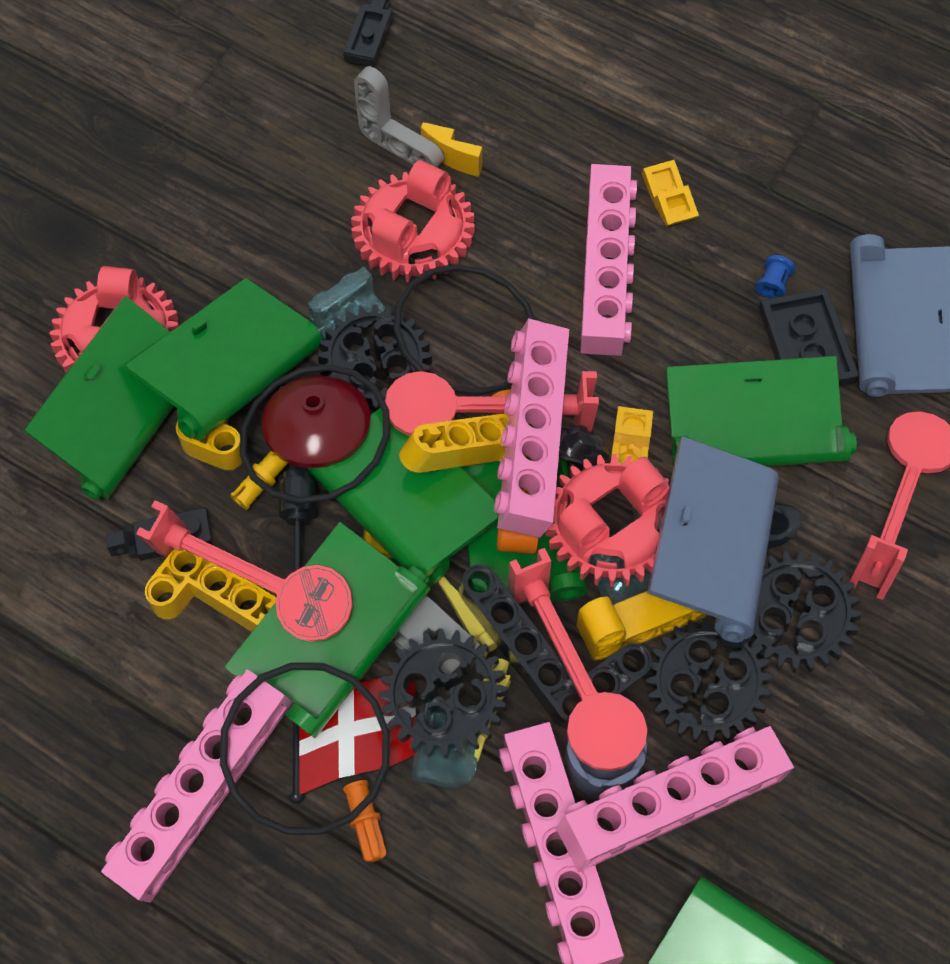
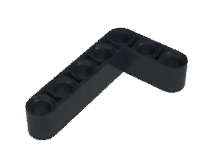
[459,564,652,729]

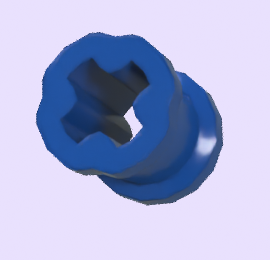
[755,255,795,299]

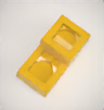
[421,122,482,177]
[641,160,699,227]
[611,406,653,464]

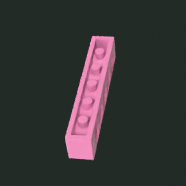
[580,164,637,356]
[494,318,569,538]
[101,669,293,903]
[499,722,624,964]
[556,726,794,872]

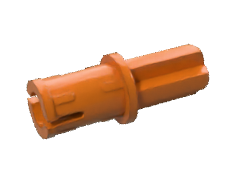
[343,780,387,862]

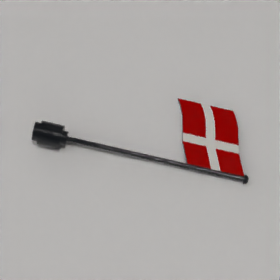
[279,469,417,804]

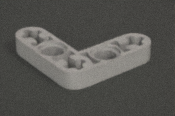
[354,66,444,168]

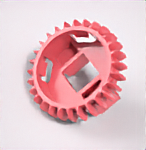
[351,160,475,283]
[50,266,179,381]
[545,454,670,588]

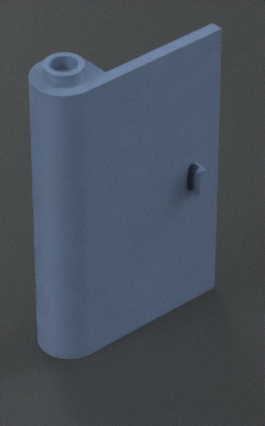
[850,234,950,397]
[647,436,779,642]

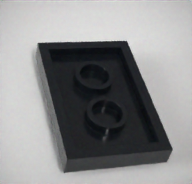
[759,288,859,386]

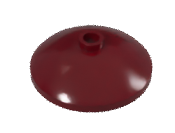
[262,375,371,468]

